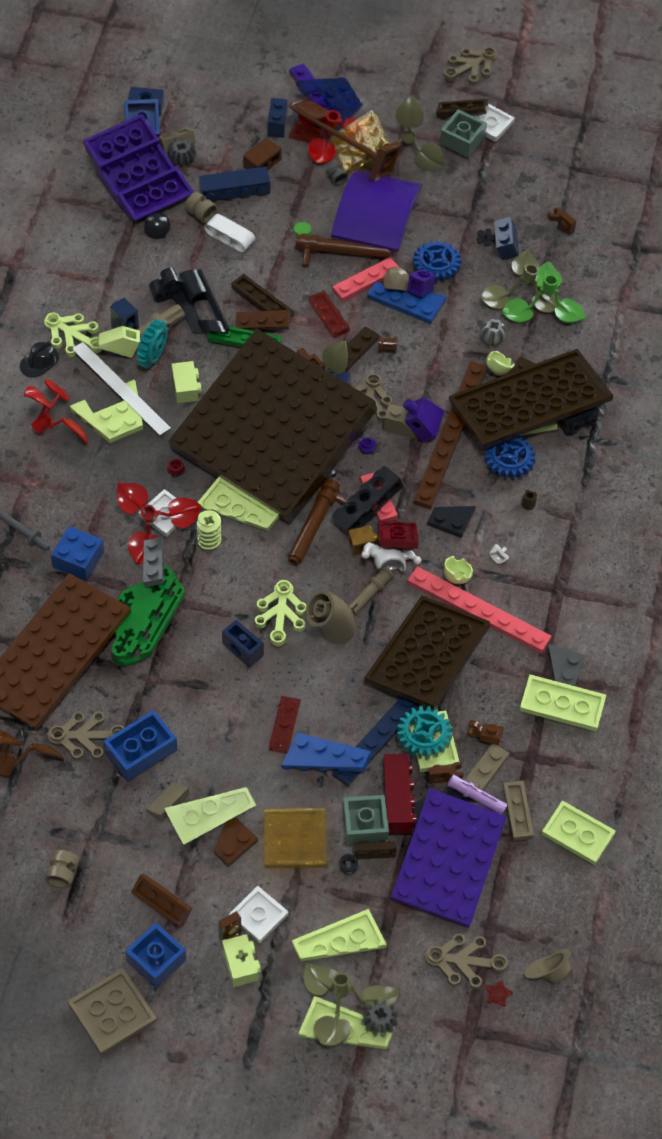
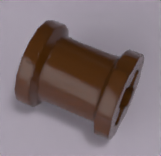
[379,336,397,353]

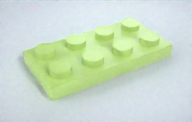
[520,675,606,732]

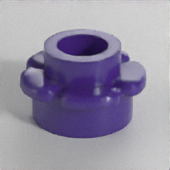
[358,437,376,455]

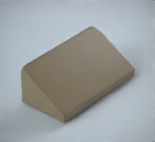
[158,127,196,152]
[146,782,189,822]

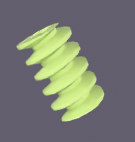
[197,510,222,550]

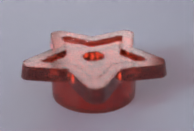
[486,980,513,1007]

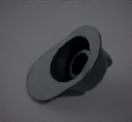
[19,341,59,377]

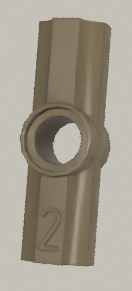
[136,305,185,339]

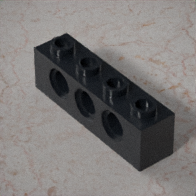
[331,465,403,535]

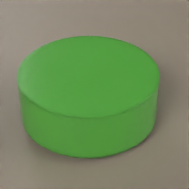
[294,222,311,237]

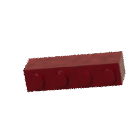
[383,754,416,834]

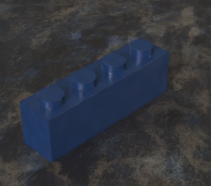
[199,167,270,202]

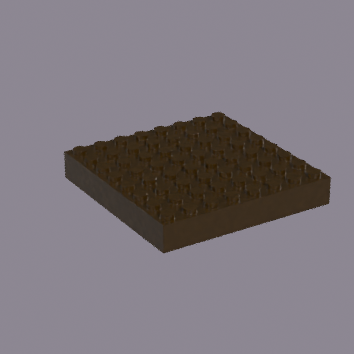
[168,328,377,525]

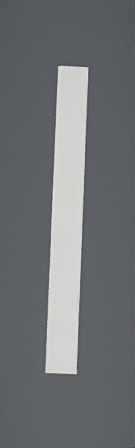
[72,342,170,435]

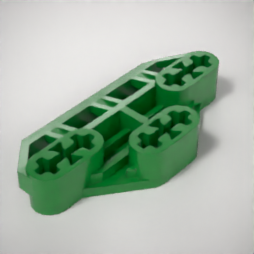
[111,566,185,667]

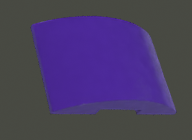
[83,114,194,222]
[331,170,422,252]

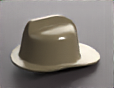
[524,949,573,983]

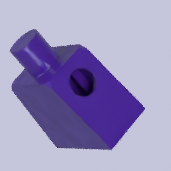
[403,398,444,443]

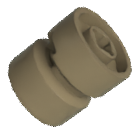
[185,192,217,224]
[45,850,79,888]

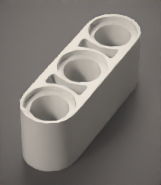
[204,214,255,253]

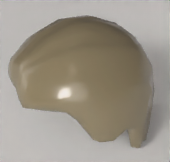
[383,267,409,291]

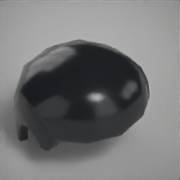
[144,212,171,239]

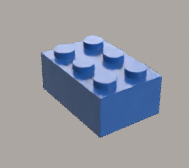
[103,710,177,782]

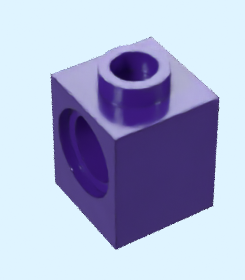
[407,269,436,297]

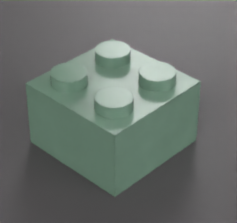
[440,109,487,158]
[343,795,389,846]

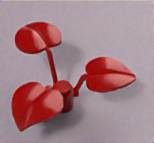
[298,110,375,164]
[24,378,88,446]
[117,482,202,564]

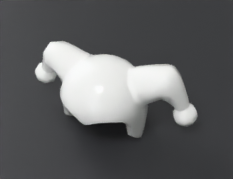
[362,542,421,571]

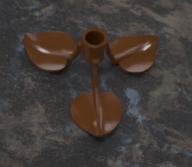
[0,729,64,776]

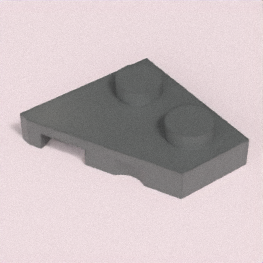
[548,644,585,686]

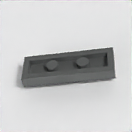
[143,537,164,587]

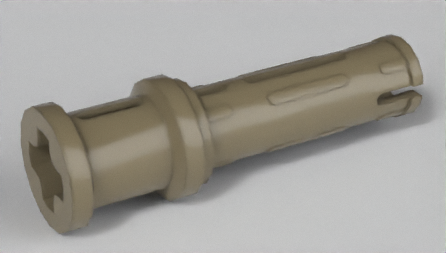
[348,566,395,616]

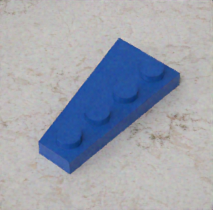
[367,282,447,324]
[282,733,372,772]

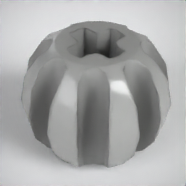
[480,319,507,346]

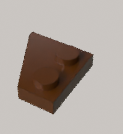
[214,817,258,867]

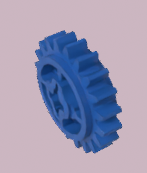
[413,240,462,282]
[484,436,536,480]

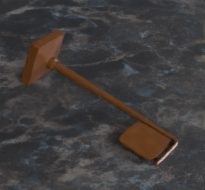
[289,98,402,182]

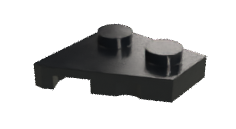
[427,506,476,538]

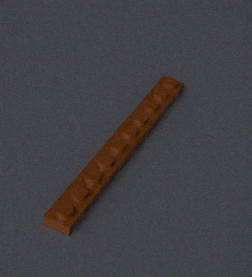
[413,361,488,510]

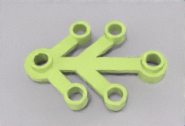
[44,313,103,357]
[255,580,306,647]

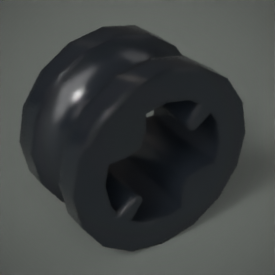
[339,854,358,875]

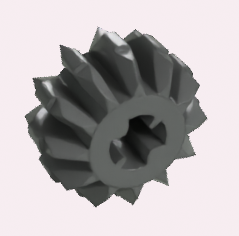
[167,138,196,167]
[362,999,398,1037]

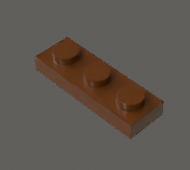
[235,310,290,331]
[131,873,193,927]

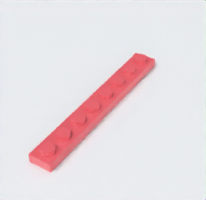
[407,566,552,654]

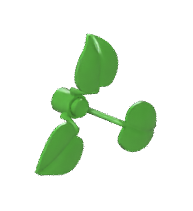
[502,261,586,323]

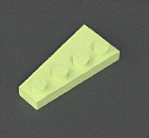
[164,787,256,845]
[292,909,387,962]

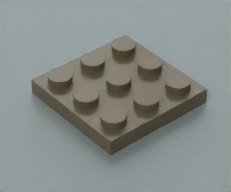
[68,968,157,1056]

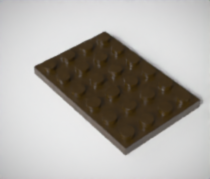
[364,595,490,710]

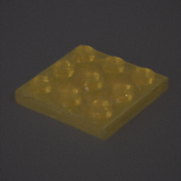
[331,109,389,174]
[264,808,327,868]

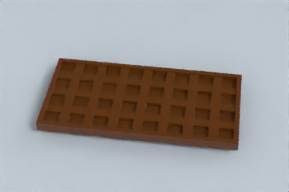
[0,573,132,731]

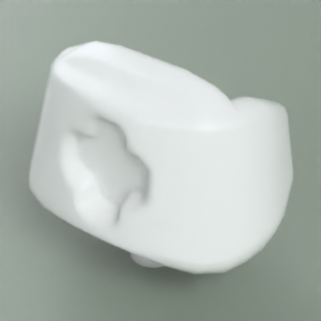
[489,544,509,564]

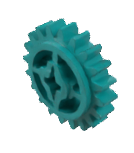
[137,319,168,369]
[397,706,452,759]

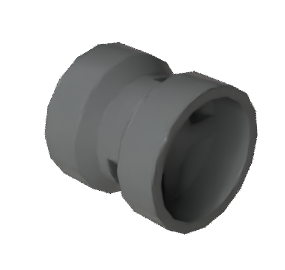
[325,162,348,186]

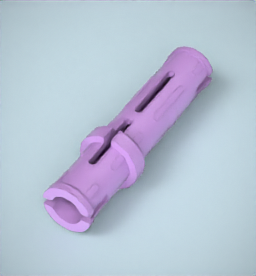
[447,774,507,814]

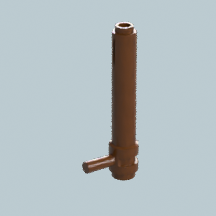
[296,233,390,267]
[288,479,347,566]

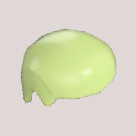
[486,351,515,376]
[443,556,473,584]

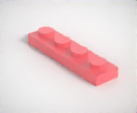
[332,257,399,302]

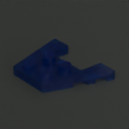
[296,77,363,138]

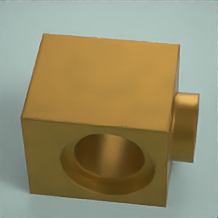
[348,525,378,556]

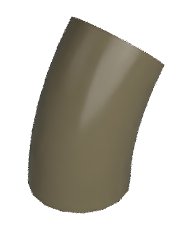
[306,590,356,644]

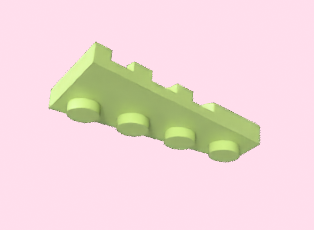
[198,476,279,531]
[298,996,395,1049]

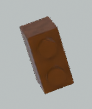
[243,138,282,171]

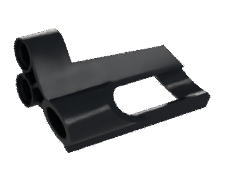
[149,267,230,334]

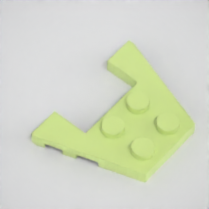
[70,380,143,443]

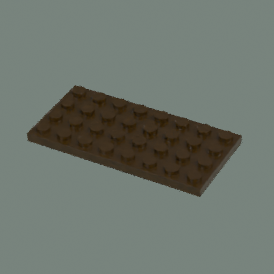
[449,349,613,449]

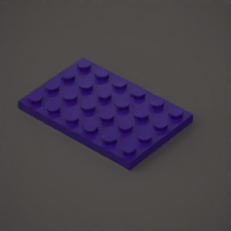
[390,788,507,928]

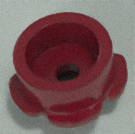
[167,459,185,476]

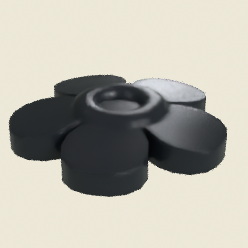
[476,228,496,247]

